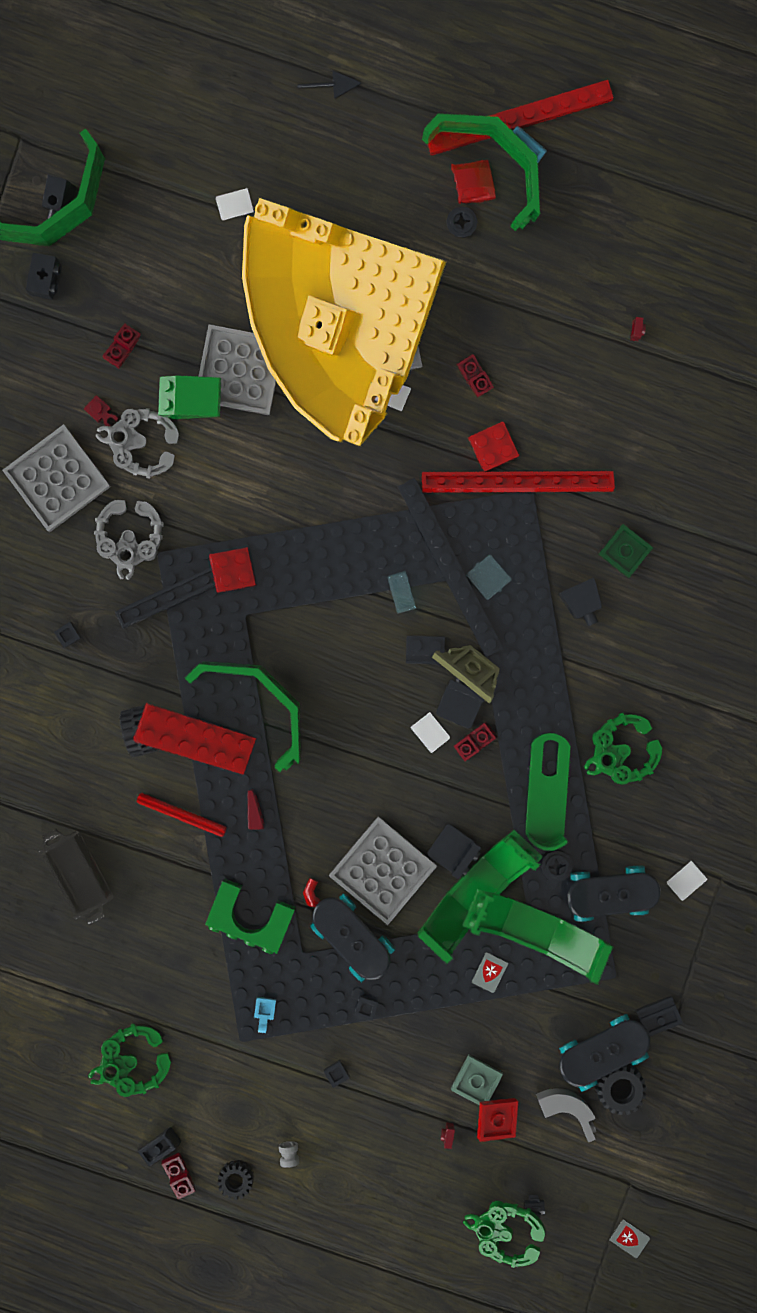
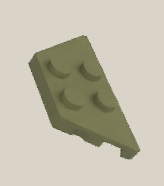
[432,645,500,703]

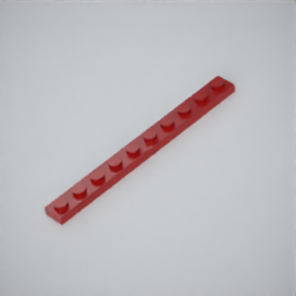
[428,80,614,156]
[422,471,615,492]

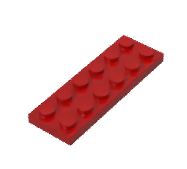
[133,703,256,774]

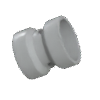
[279,1141,299,1168]

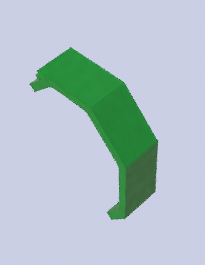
[422,114,540,232]
[0,128,105,246]
[185,661,301,772]
[418,830,543,963]
[463,889,612,984]

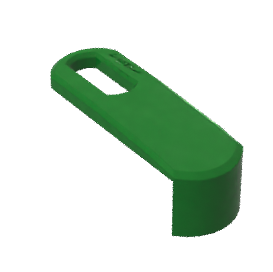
[525,733,570,851]

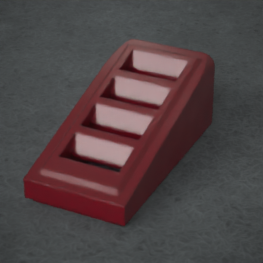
[248,789,265,829]

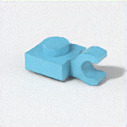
[254,997,276,1033]

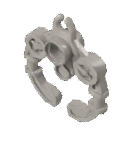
[96,408,179,479]
[94,500,164,580]

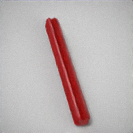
[137,793,227,837]

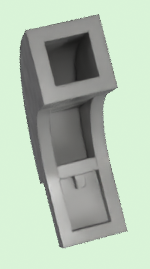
[536,1088,596,1143]

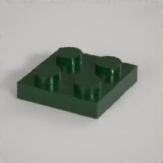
[598,524,653,578]

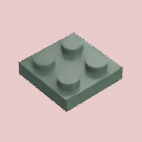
[451,1054,503,1106]

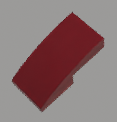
[103,323,141,369]
[456,354,494,397]
[453,722,497,761]
[162,1153,196,1199]

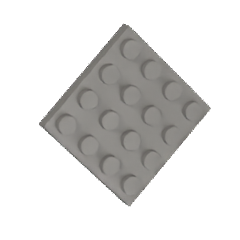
[198,324,276,415]
[2,424,111,532]
[329,816,437,925]

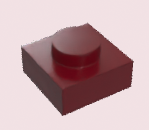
[630,317,646,341]
[440,1122,455,1149]

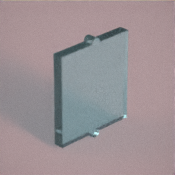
[466,555,512,600]

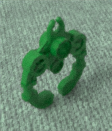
[584,713,662,785]
[88,1023,171,1097]
[463,1201,546,1268]

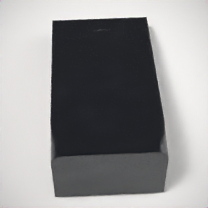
[138,1127,181,1167]

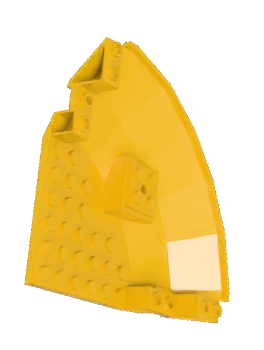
[242,198,446,446]

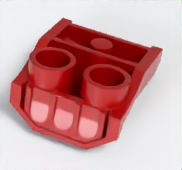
[451,160,496,204]

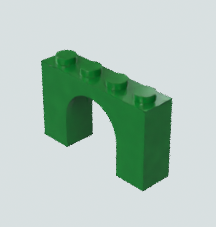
[205,878,295,954]

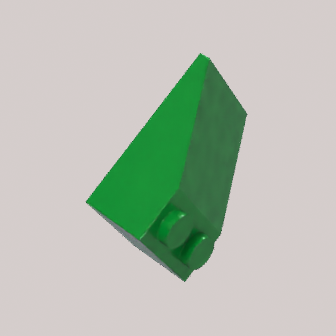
[158,376,221,419]

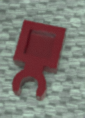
[84,395,119,426]

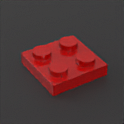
[468,421,519,472]
[209,547,256,593]
[477,1098,518,1142]

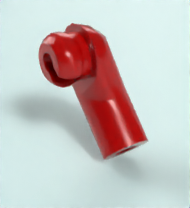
[303,878,320,907]

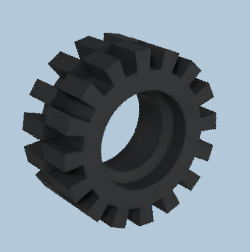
[217,1160,253,1200]

